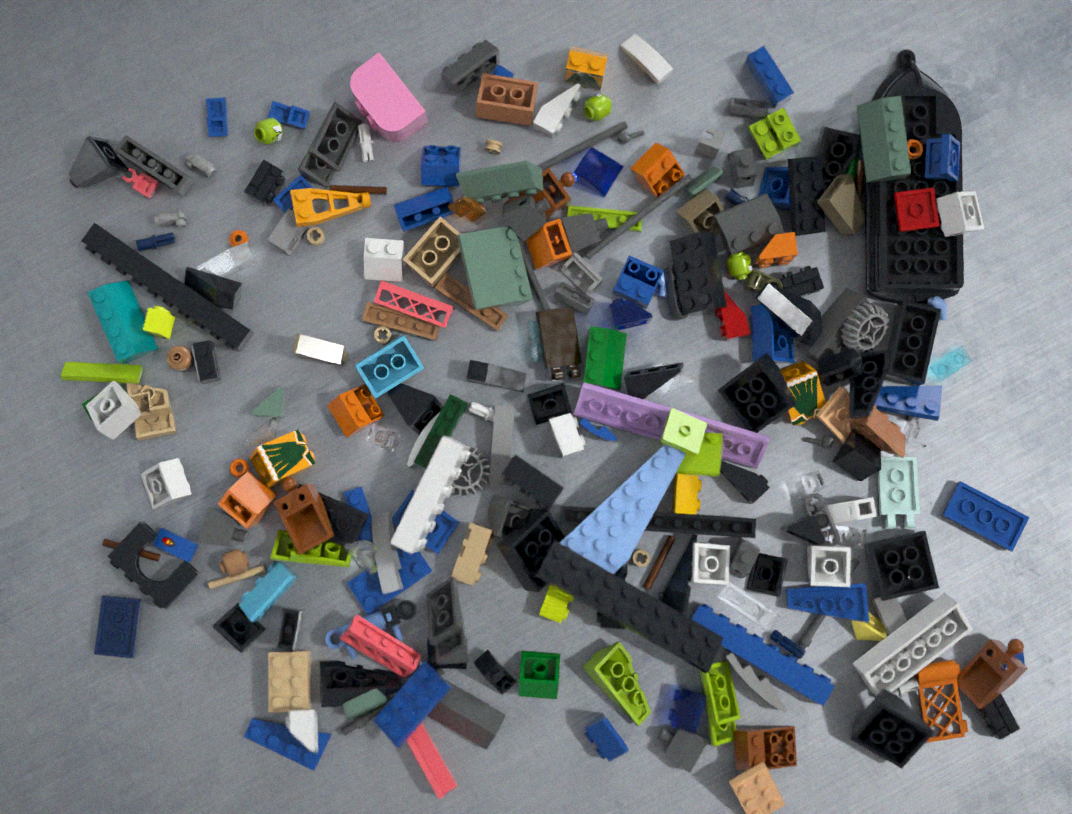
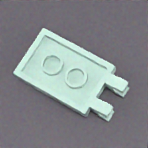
[877,457,920,529]

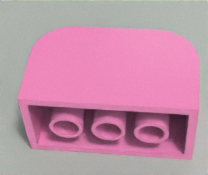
[350,53,428,142]

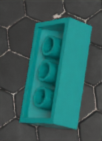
[87,280,159,364]

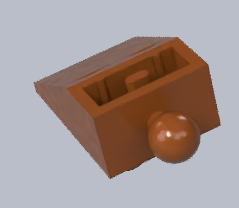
[504,168,576,220]
[273,477,334,555]
[957,639,1028,709]

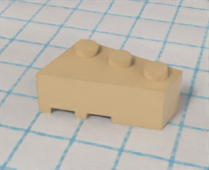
[451,523,495,586]

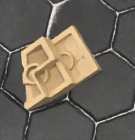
[126,383,177,441]

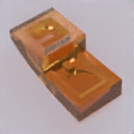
[448,196,487,222]

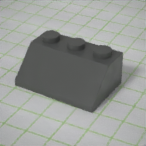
[441,40,500,96]
[714,193,784,255]

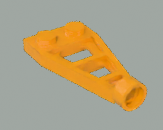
[290,188,371,227]

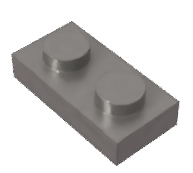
[729,97,768,118]
[553,282,595,315]

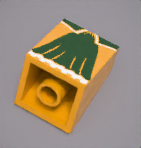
[564,46,609,91]
[780,360,826,426]
[249,429,315,489]

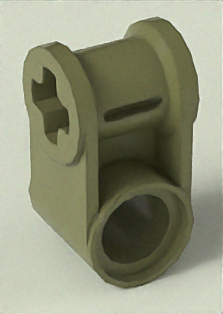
[744,269,783,293]

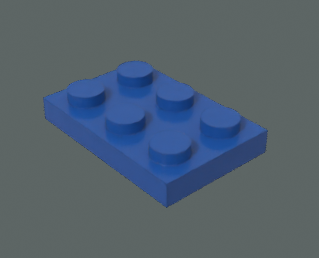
[392,490,460,554]

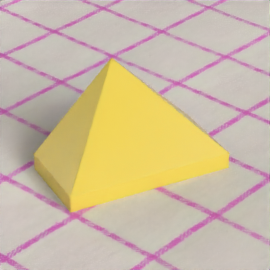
[851,613,887,641]

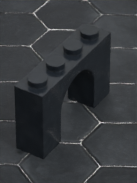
[107,521,201,609]

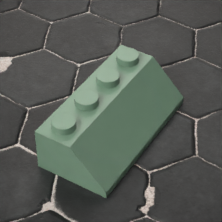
[856,96,911,183]
[456,160,543,205]

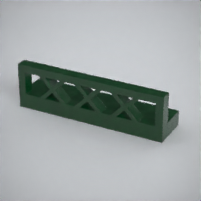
[414,394,468,469]

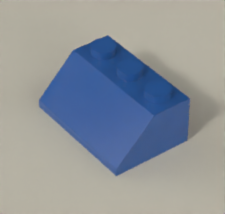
[750,305,795,364]

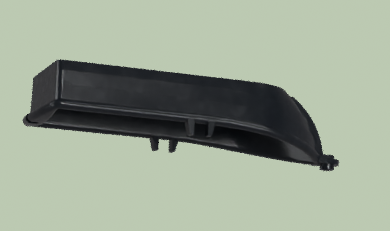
[863,49,964,304]

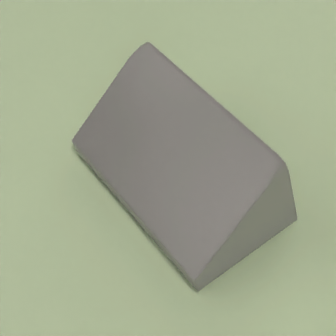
[872,595,908,636]

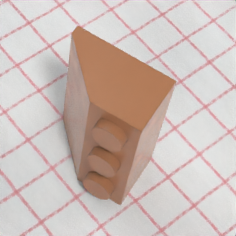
[476,73,538,126]
[845,404,905,458]

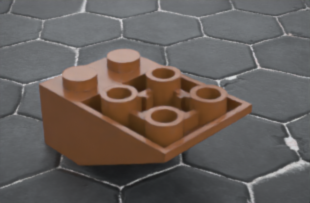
[733,726,797,772]

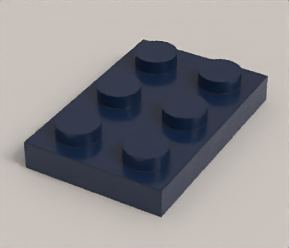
[94,595,143,659]

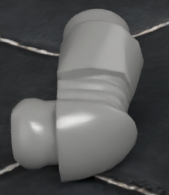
[185,152,216,177]
[154,210,187,228]

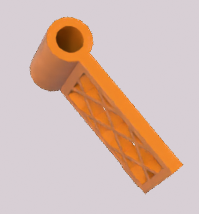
[914,659,968,743]

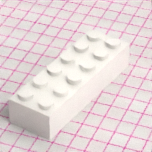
[390,436,471,554]
[852,593,973,696]

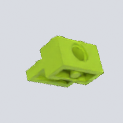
[748,108,801,161]

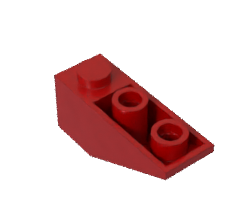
[715,291,750,341]

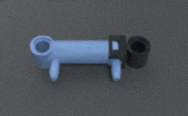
[325,600,417,660]

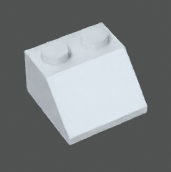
[936,191,984,237]
[364,238,405,282]
[86,380,142,440]
[549,413,586,458]
[140,458,191,510]
[692,543,730,586]
[807,546,851,587]
[286,710,318,753]

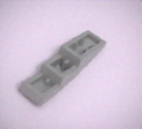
[489,405,515,485]
[372,511,403,594]
[723,650,787,713]

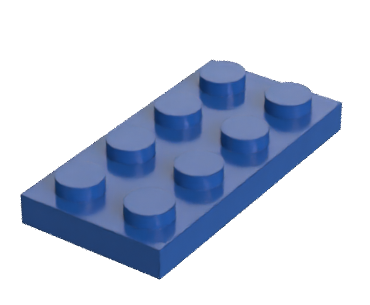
[942,481,1029,551]
[347,548,432,615]
[373,661,452,748]

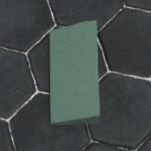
[684,167,723,199]
[343,689,388,718]

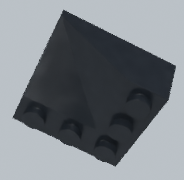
[717,353,796,433]
[502,454,564,509]
[496,509,565,593]
[863,531,939,601]
[850,688,934,769]

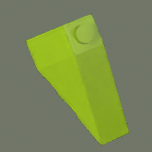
[583,641,651,726]

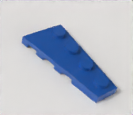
[875,385,942,421]
[787,583,870,623]
[244,718,332,771]

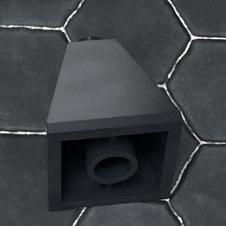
[68,136,128,188]
[387,383,443,435]

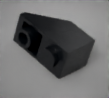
[473,650,516,695]

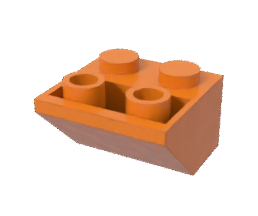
[630,143,685,198]
[525,219,572,270]
[753,232,798,269]
[327,384,385,438]
[218,471,277,529]

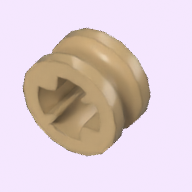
[484,139,503,155]
[307,227,325,246]
[374,326,392,345]
[632,549,650,567]

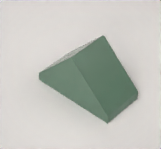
[251,387,286,418]

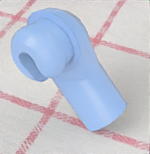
[658,272,667,298]
[927,296,947,320]

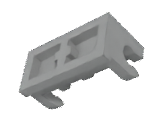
[695,129,726,159]
[267,209,310,256]
[561,252,603,296]

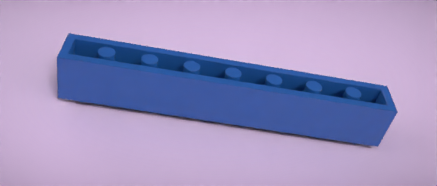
[689,603,835,706]

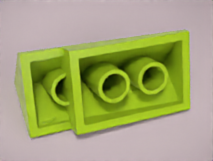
[270,529,353,567]
[699,661,741,747]

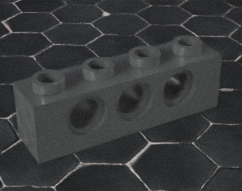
[115,135,194,197]

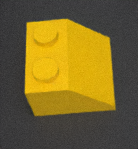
[671,474,702,515]

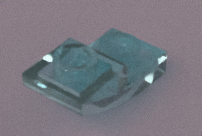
[528,321,543,362]
[930,345,972,382]

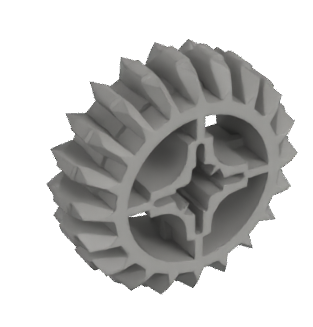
[841,302,889,353]
[452,445,490,497]

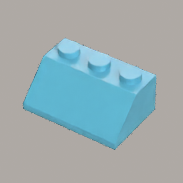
[355,334,424,399]
[239,561,299,622]

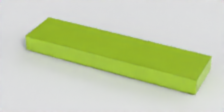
[567,205,642,232]
[61,362,143,384]

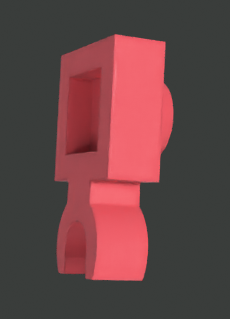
[123,168,160,199]

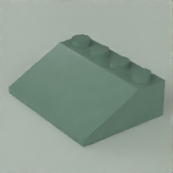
[457,226,533,310]

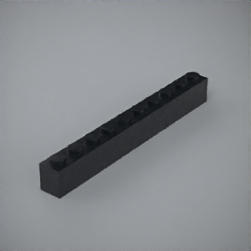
[81,222,254,351]
[560,506,756,538]

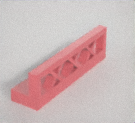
[374,280,455,328]
[339,615,421,678]
[406,722,457,799]

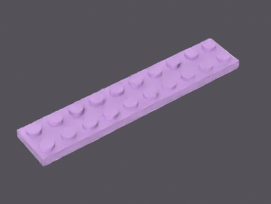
[574,382,770,469]

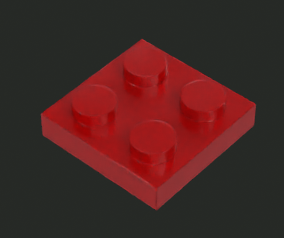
[894,188,940,232]

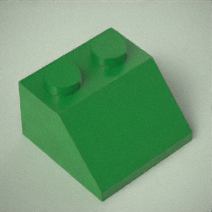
[518,651,560,699]

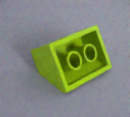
[662,432,723,476]

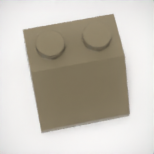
[676,188,724,237]

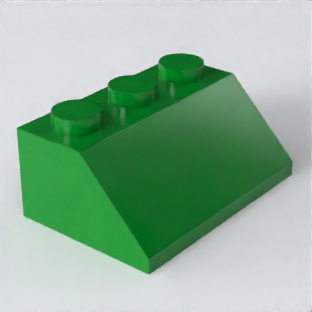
[583,326,627,390]

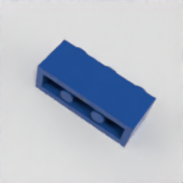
[745,46,794,109]
[394,186,457,231]

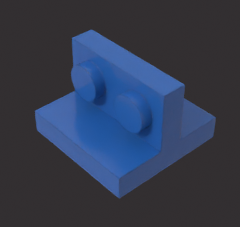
[925,134,960,182]

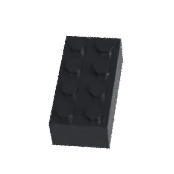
[670,231,727,316]
[885,300,941,386]

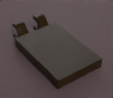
[536,307,582,381]

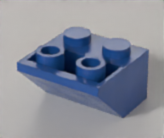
[421,145,461,186]
[612,255,664,309]

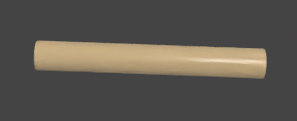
[208,565,267,589]

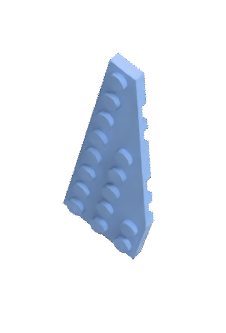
[560,444,686,574]

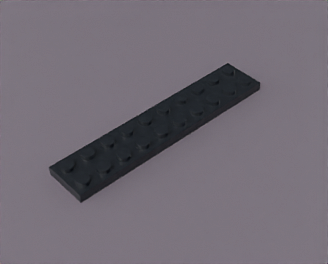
[536,540,723,673]

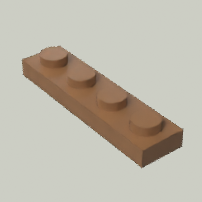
[435,273,508,332]
[362,302,440,341]

